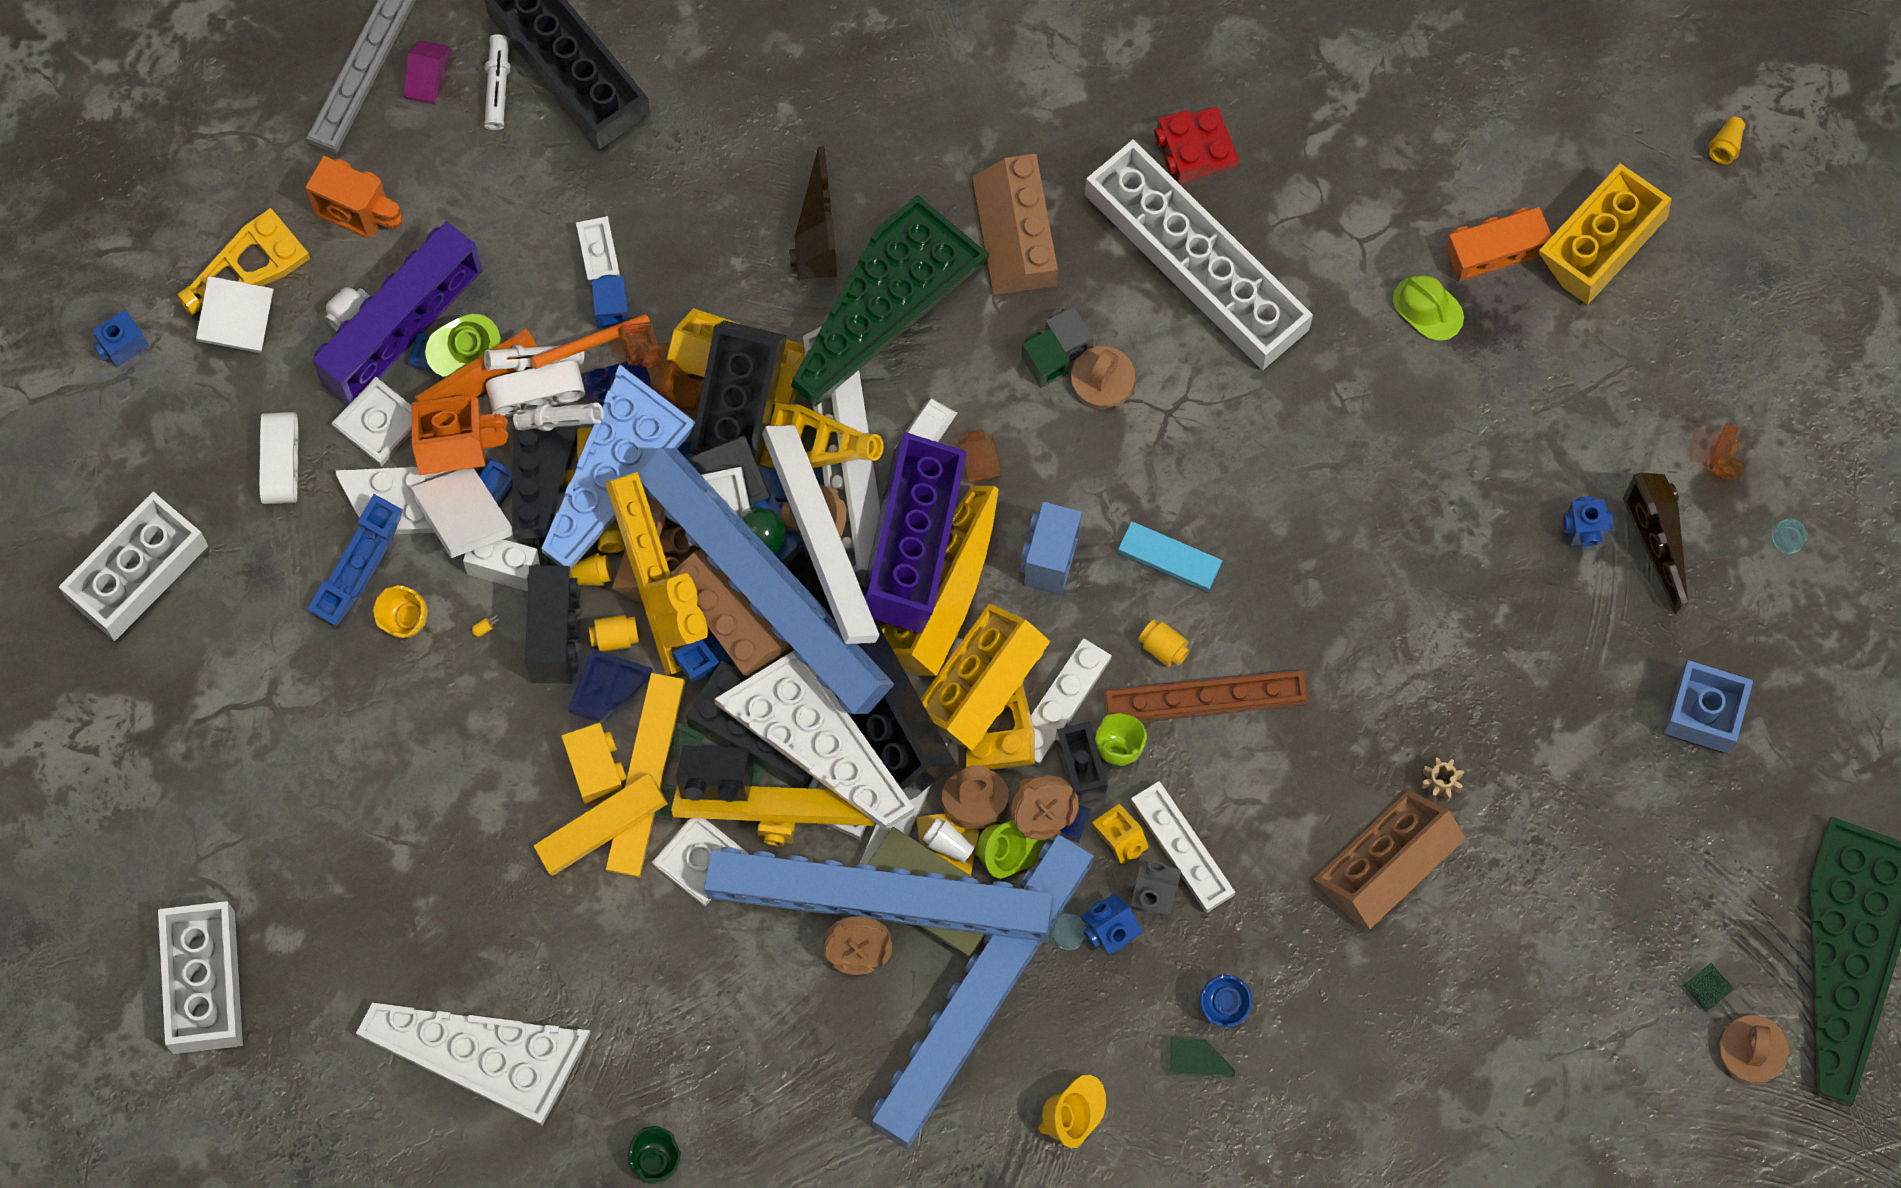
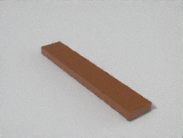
[1104,670,1309,722]

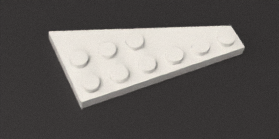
[715,650,915,830]
[356,1003,591,1126]

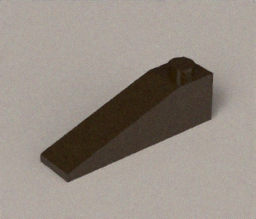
[789,146,837,280]
[1622,473,1688,615]

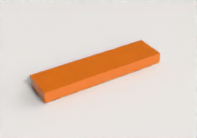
[415,329,537,402]

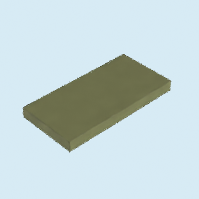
[867,827,986,958]

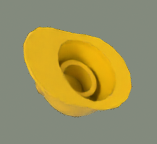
[1038,1075,1106,1149]

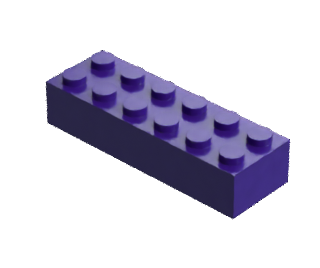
[312,221,483,406]
[862,431,967,634]

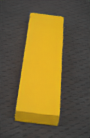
[533,773,668,876]

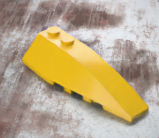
[880,486,999,676]

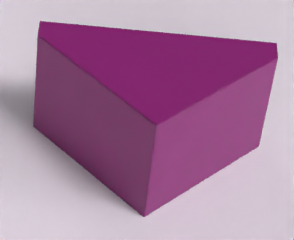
[404,40,452,105]

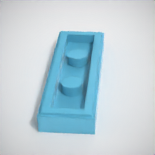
[1118,521,1223,593]

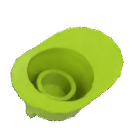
[1393,275,1464,341]
[425,313,501,377]
[972,820,1047,879]

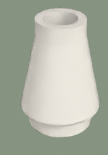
[922,817,975,864]

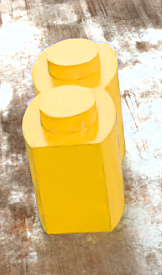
[646,573,708,648]

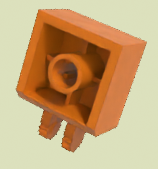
[305,156,403,238]
[411,394,508,475]

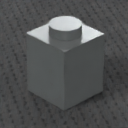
[1045,306,1094,362]

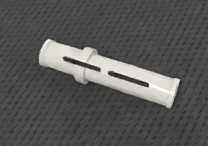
[484,35,511,130]
[484,345,584,371]
[513,402,604,431]

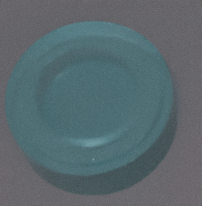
[1772,519,1808,554]
[1052,914,1086,950]

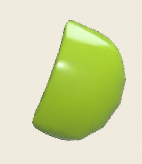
[1094,713,1147,766]

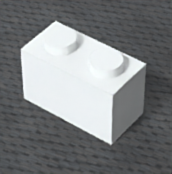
[463,539,541,592]

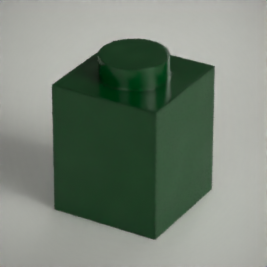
[1021,329,1070,388]

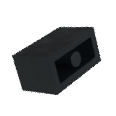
[1055,721,1108,803]
[676,745,755,802]

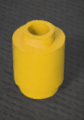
[589,614,639,652]
[1138,619,1190,667]

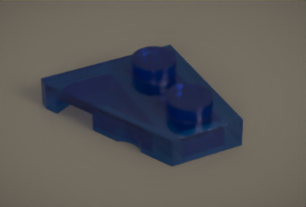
[568,648,653,723]

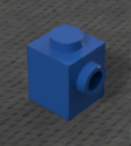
[92,309,149,368]

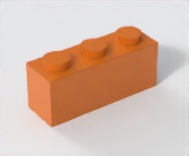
[1445,207,1552,281]

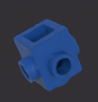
[1563,496,1613,547]
[1081,894,1142,955]

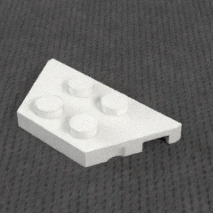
[336,467,457,534]

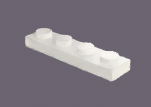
[1031,638,1112,767]
[1130,781,1235,913]

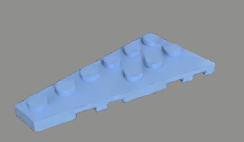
[542,364,695,569]

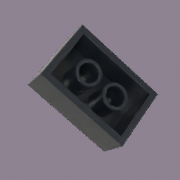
[525,566,581,684]

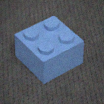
[1020,502,1082,595]
[1663,660,1753,754]

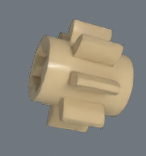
[1421,758,1464,801]

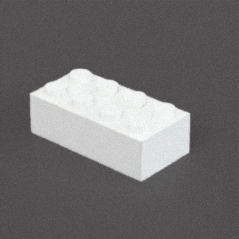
[59,492,208,641]
[158,901,243,1054]

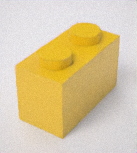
[561,723,627,807]

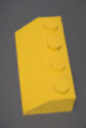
[1539,163,1672,305]
[666,308,806,404]
[920,603,1051,751]

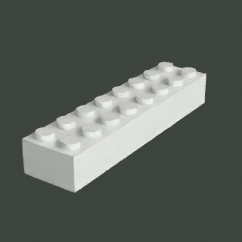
[1085,140,1313,371]

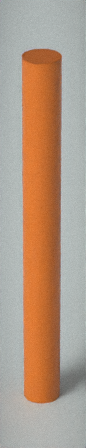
[530,314,650,370]

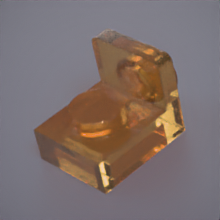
[1707,423,1747,480]

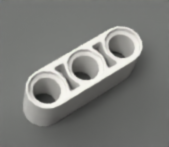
[486,361,585,418]
[259,412,298,504]

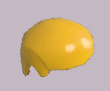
[373,585,429,639]

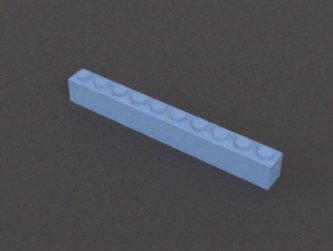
[639,447,894,714]
[870,835,1094,1150]
[704,847,1054,942]

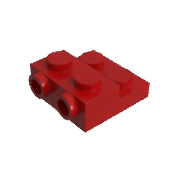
[1154,106,1239,184]

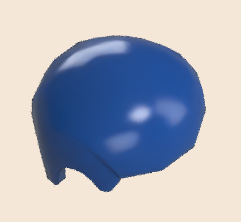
[1200,974,1252,1027]

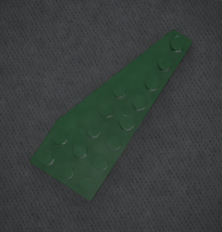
[791,195,989,407]
[1809,816,1901,1107]

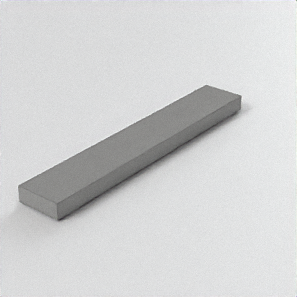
[306,0,416,154]

